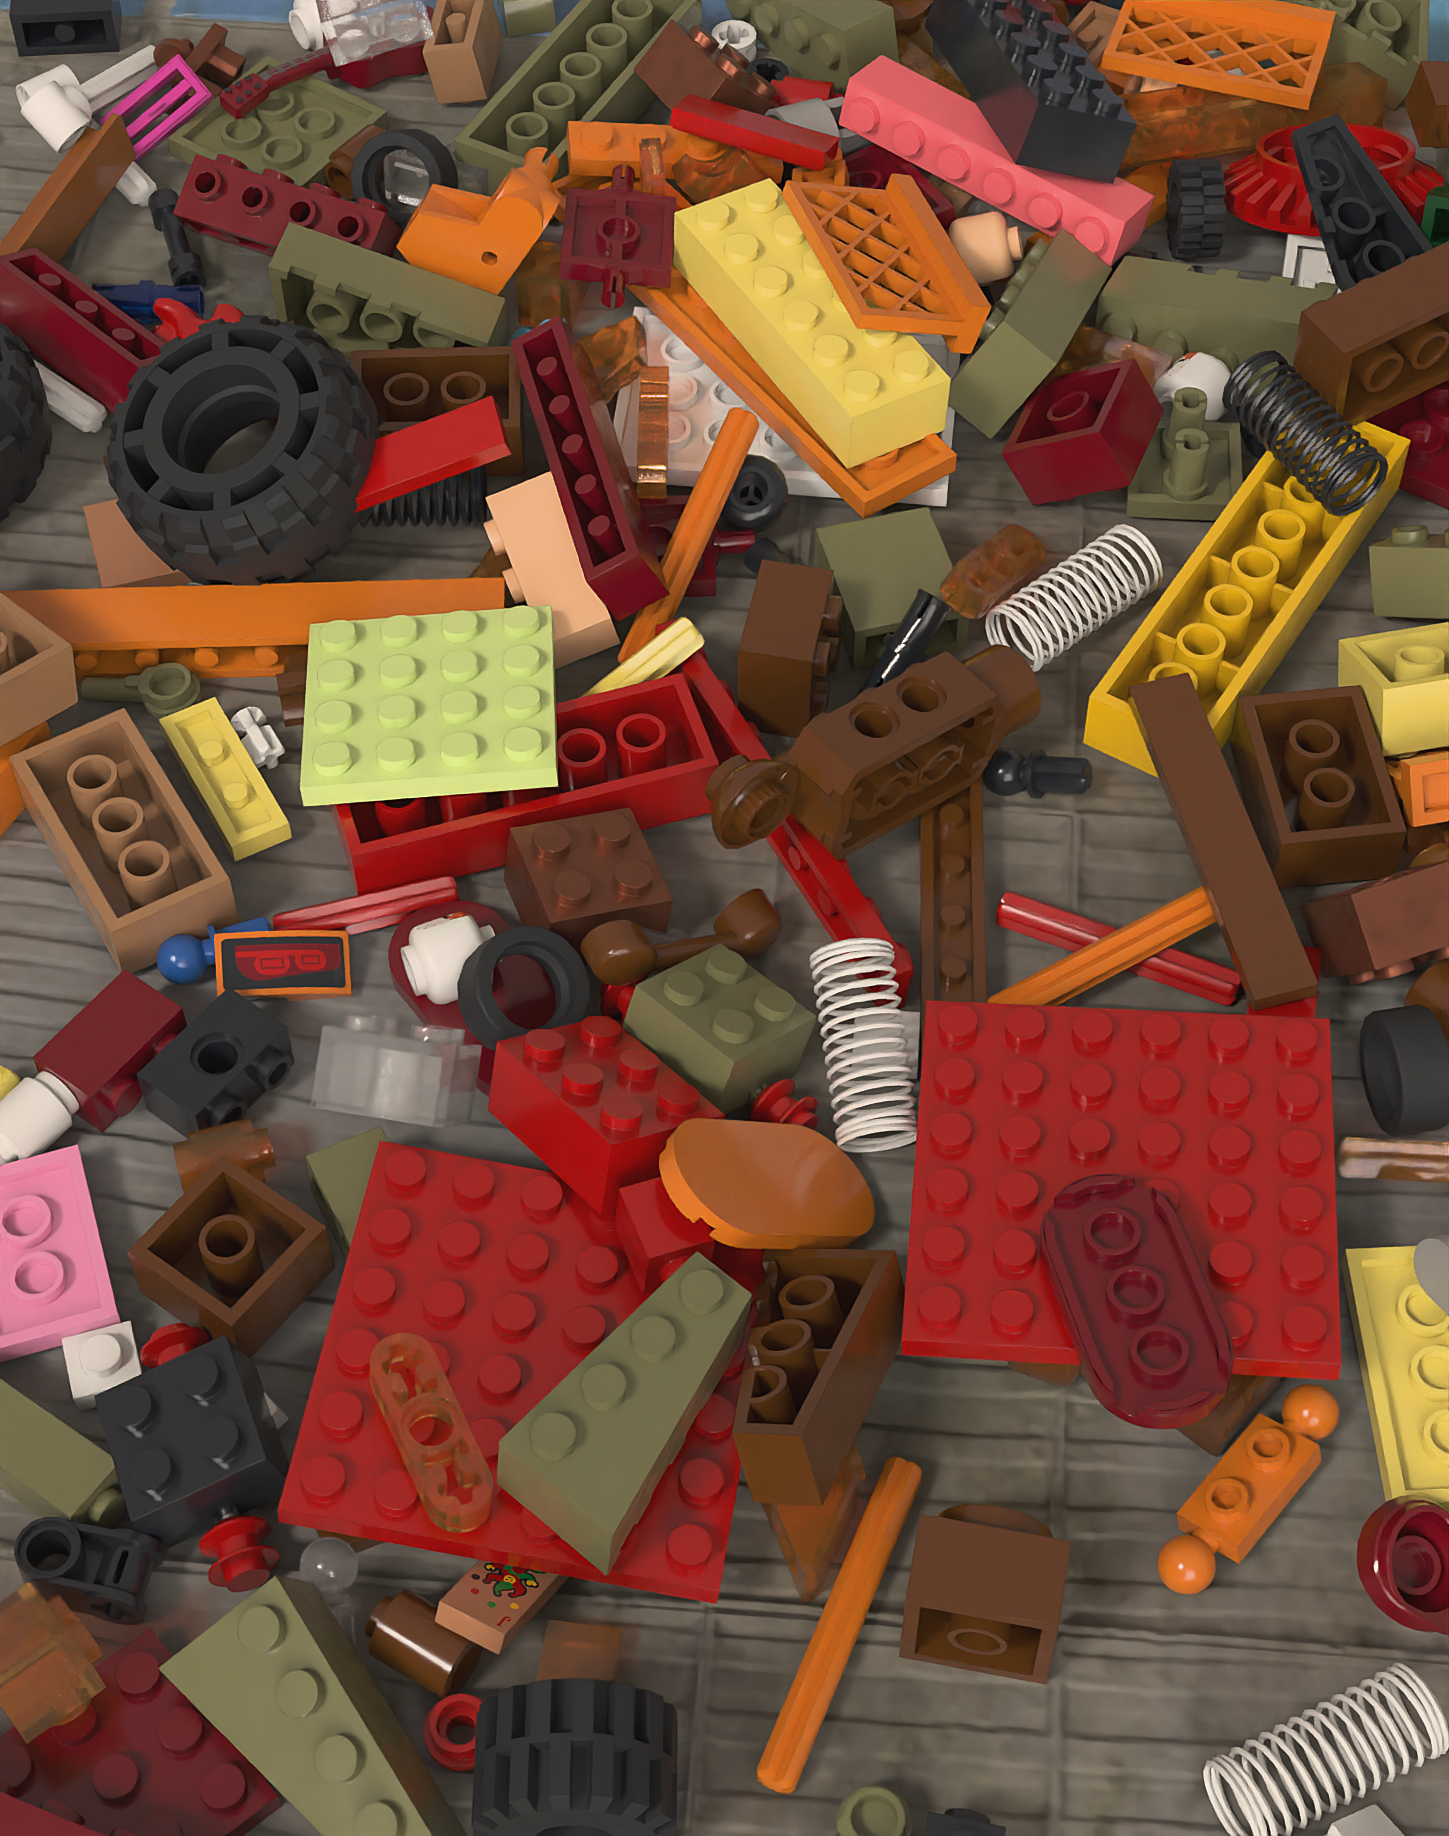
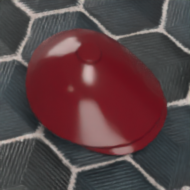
[1356,1495,1449,1635]

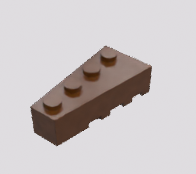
[732,1248,905,1506]

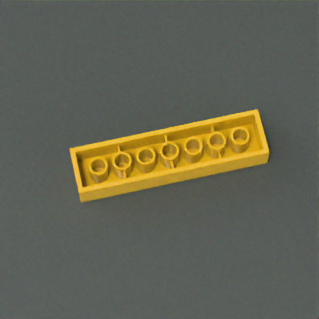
[1083,409,1411,778]

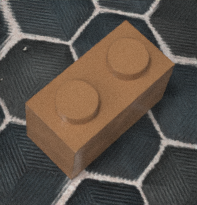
[422,0,503,104]

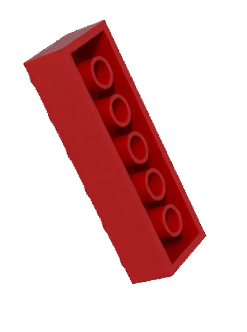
[330,673,719,895]

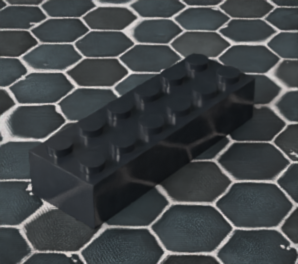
[924,0,1137,184]

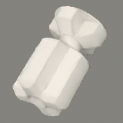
[230,707,285,769]

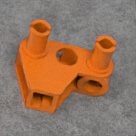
[396,147,561,295]

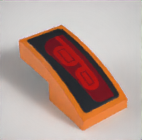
[214,930,353,1001]

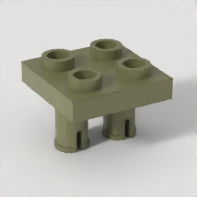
[1125,387,1243,521]

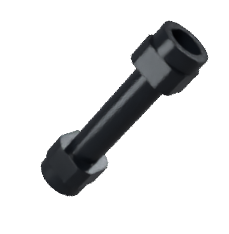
[148,188,207,296]

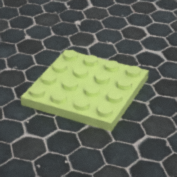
[300,605,558,806]

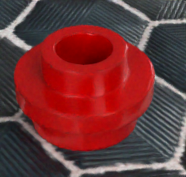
[423,1693,484,1771]

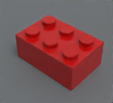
[488,1015,725,1215]

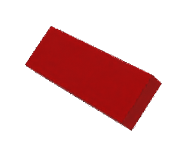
[669,94,840,172]
[354,396,512,513]

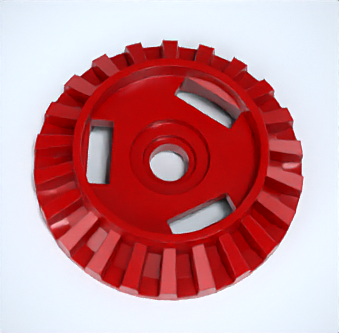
[1223,123,1445,237]

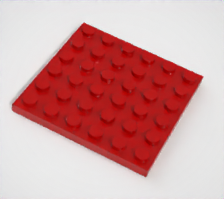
[902,1000,1342,1380]
[278,1141,766,1604]

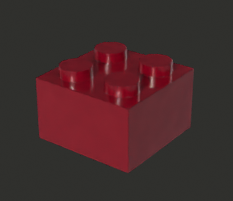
[1001,358,1164,505]

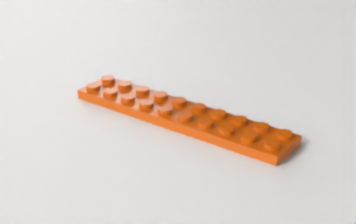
[552,175,957,519]

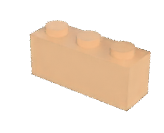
[483,471,620,670]

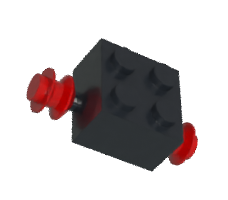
[94,1323,289,1592]

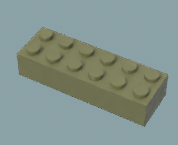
[454,0,702,224]

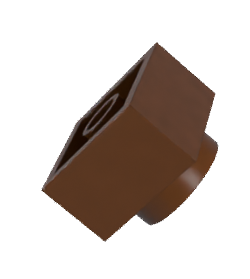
[899,1504,1071,1685]

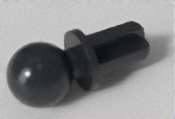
[982,748,1093,798]

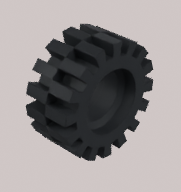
[1166,158,1226,259]

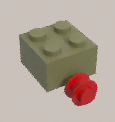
[600,943,818,1131]

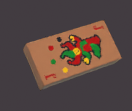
[435,1560,569,1655]

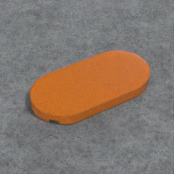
[659,1118,875,1249]

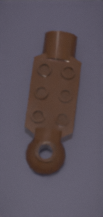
[705,644,1041,861]

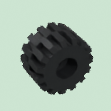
[471,1678,678,1836]

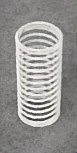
[985,524,1163,672]
[809,938,918,1152]
[1203,1663,1449,1836]

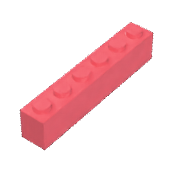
[838,55,1155,267]

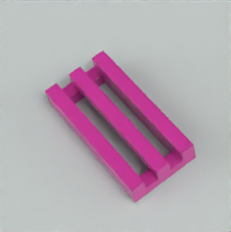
[99,54,214,164]

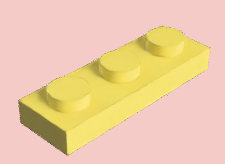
[159,697,292,862]

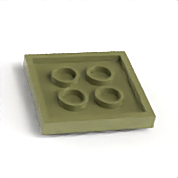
[168,55,389,189]

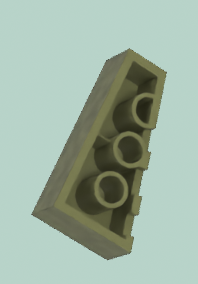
[726,0,900,98]
[948,228,1112,439]

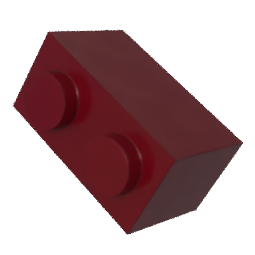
[33,969,187,1133]

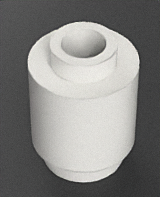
[0,1071,79,1165]

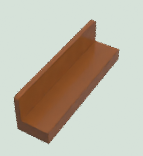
[0,113,136,263]

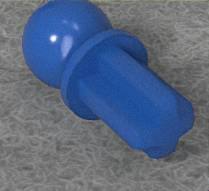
[156,917,272,985]

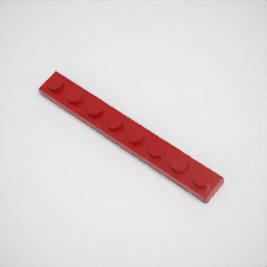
[655,619,914,1010]

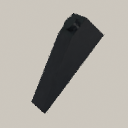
[1290,114,1434,292]

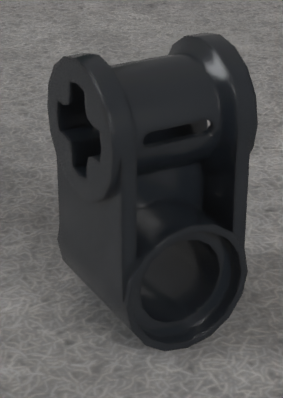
[14,1517,166,1625]

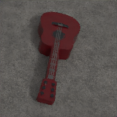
[220,0,434,119]

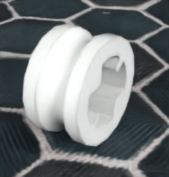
[712,20,757,62]

